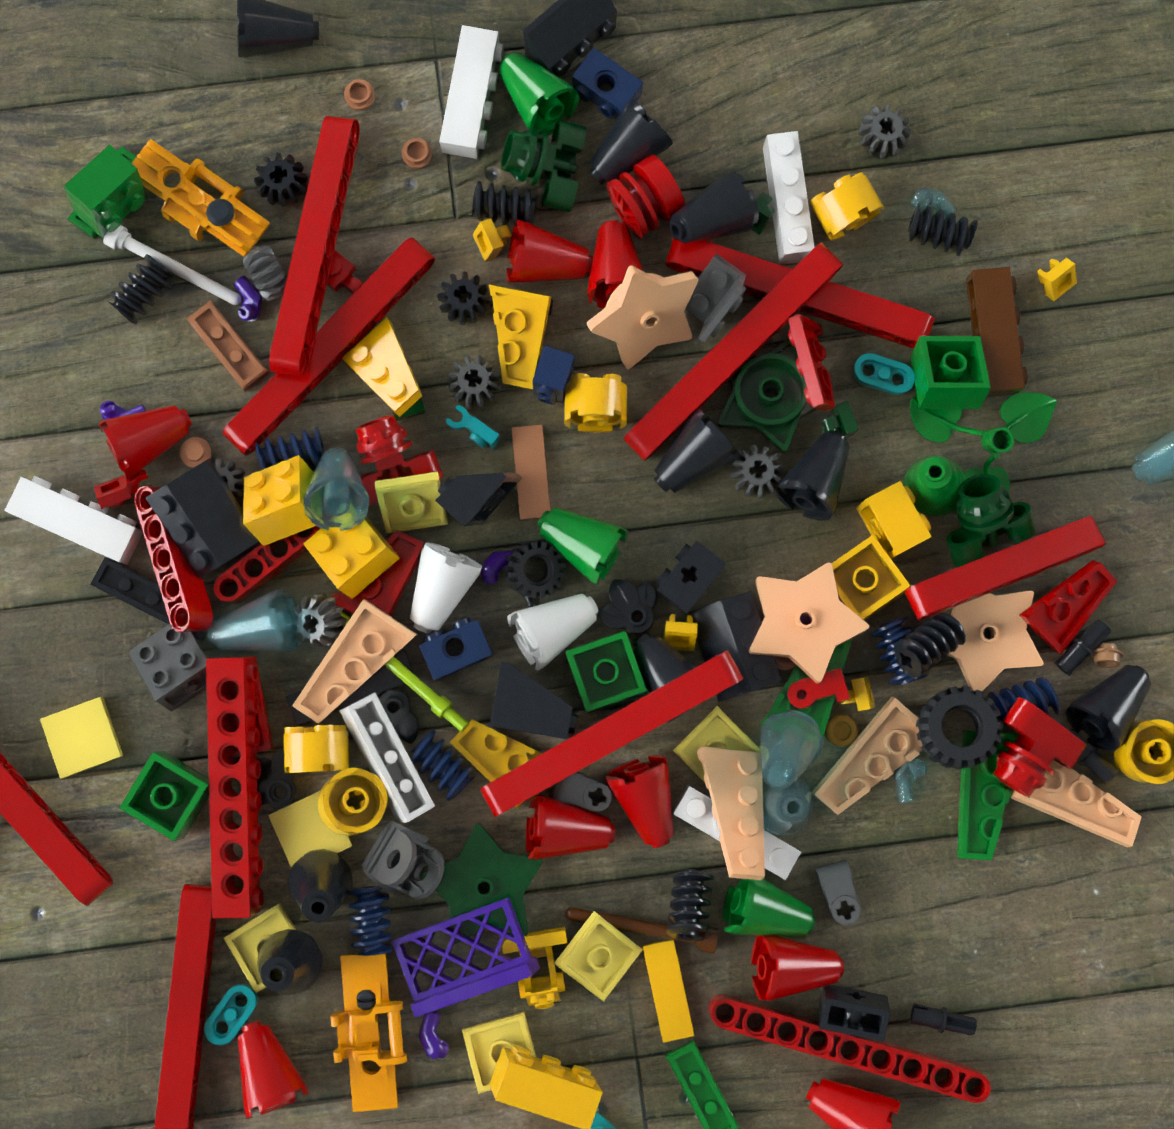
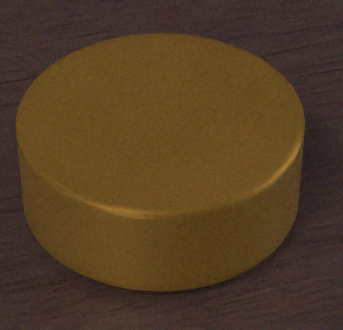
[825,715,858,747]

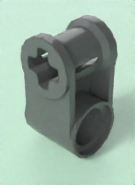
[550,772,613,812]
[815,859,860,925]

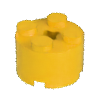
[810,172,885,241]
[564,373,627,433]
[1114,719,1174,784]
[283,725,350,773]
[318,768,388,836]

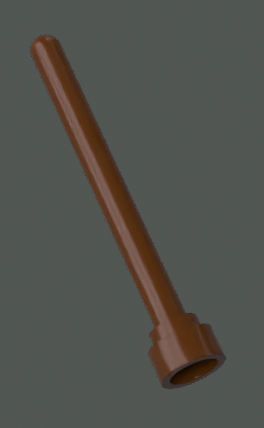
[565,907,719,954]

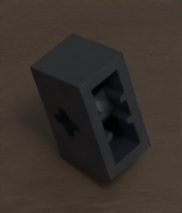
[656,541,726,615]
[817,984,891,1042]

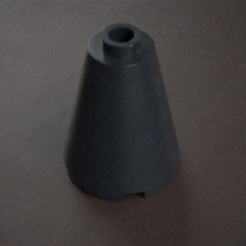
[237,0,319,58]
[589,98,673,185]
[670,172,759,244]
[654,408,741,493]
[776,431,850,521]
[633,633,696,723]
[1065,665,1151,752]
[288,849,353,922]
[257,929,323,995]

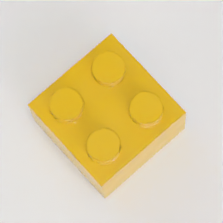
[243,455,320,546]
[856,481,932,558]
[303,503,400,599]
[831,535,911,621]

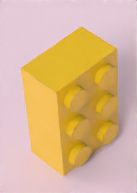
[490,1045,603,1129]

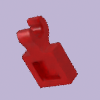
[327,250,363,294]
[94,470,152,509]

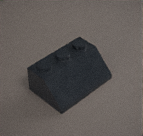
[523,0,617,77]
[146,459,259,578]
[435,473,522,527]
[688,591,782,702]

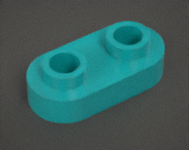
[852,353,915,396]
[204,983,258,1045]

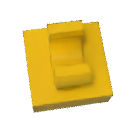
[473,219,512,262]
[1037,258,1077,301]
[663,614,698,651]
[841,676,876,711]

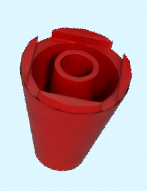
[506,220,593,283]
[587,220,643,309]
[98,405,192,479]
[606,755,674,848]
[525,795,615,860]
[751,935,844,1001]
[238,1021,310,1119]
[805,1078,901,1129]

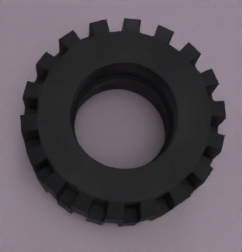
[916,686,1003,769]

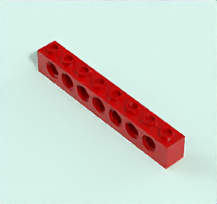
[206,656,264,918]

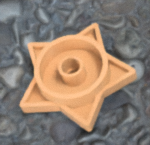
[587,266,698,370]
[749,562,869,683]
[948,591,1044,692]

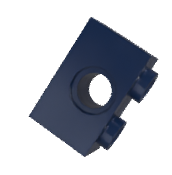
[572,48,643,119]
[532,345,575,405]
[419,617,494,681]

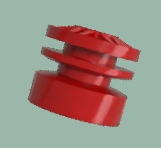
[607,155,685,239]

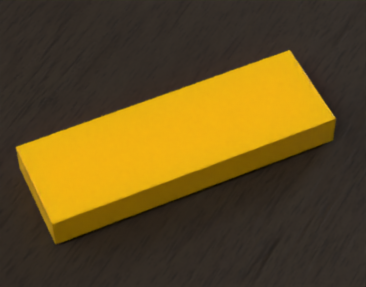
[642,939,695,1043]

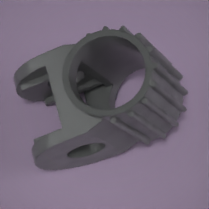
[362,821,444,899]

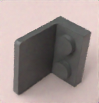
[685,254,746,343]
[129,624,207,712]

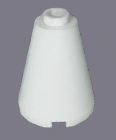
[410,542,482,634]
[507,593,599,671]

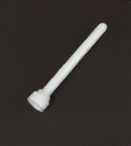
[103,225,242,305]

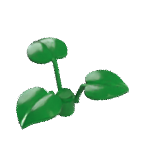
[910,392,1057,493]

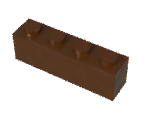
[966,267,1028,397]

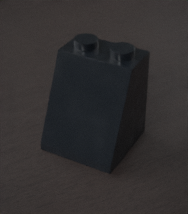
[490,662,578,739]

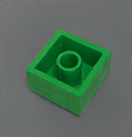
[63,144,147,237]
[910,336,991,409]
[565,631,647,712]
[119,751,209,841]

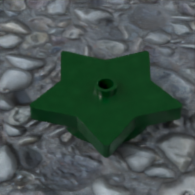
[718,339,818,453]
[422,823,543,944]

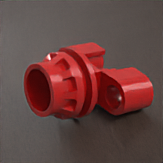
[349,414,444,508]
[992,697,1087,798]

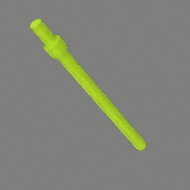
[340,612,469,732]

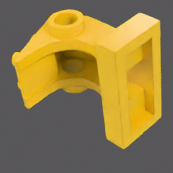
[502,926,567,1009]

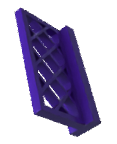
[392,897,540,1017]

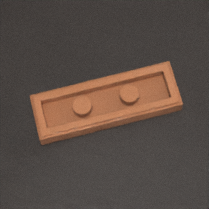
[186,300,269,391]
[511,425,551,521]

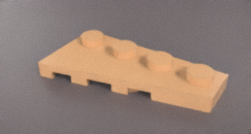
[292,599,418,724]
[811,697,923,815]
[697,747,765,880]
[1010,760,1142,848]

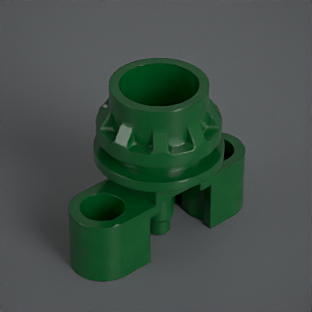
[501,119,586,213]
[946,474,1036,567]

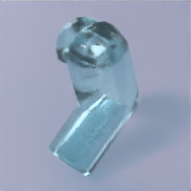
[911,188,957,219]
[895,758,927,803]

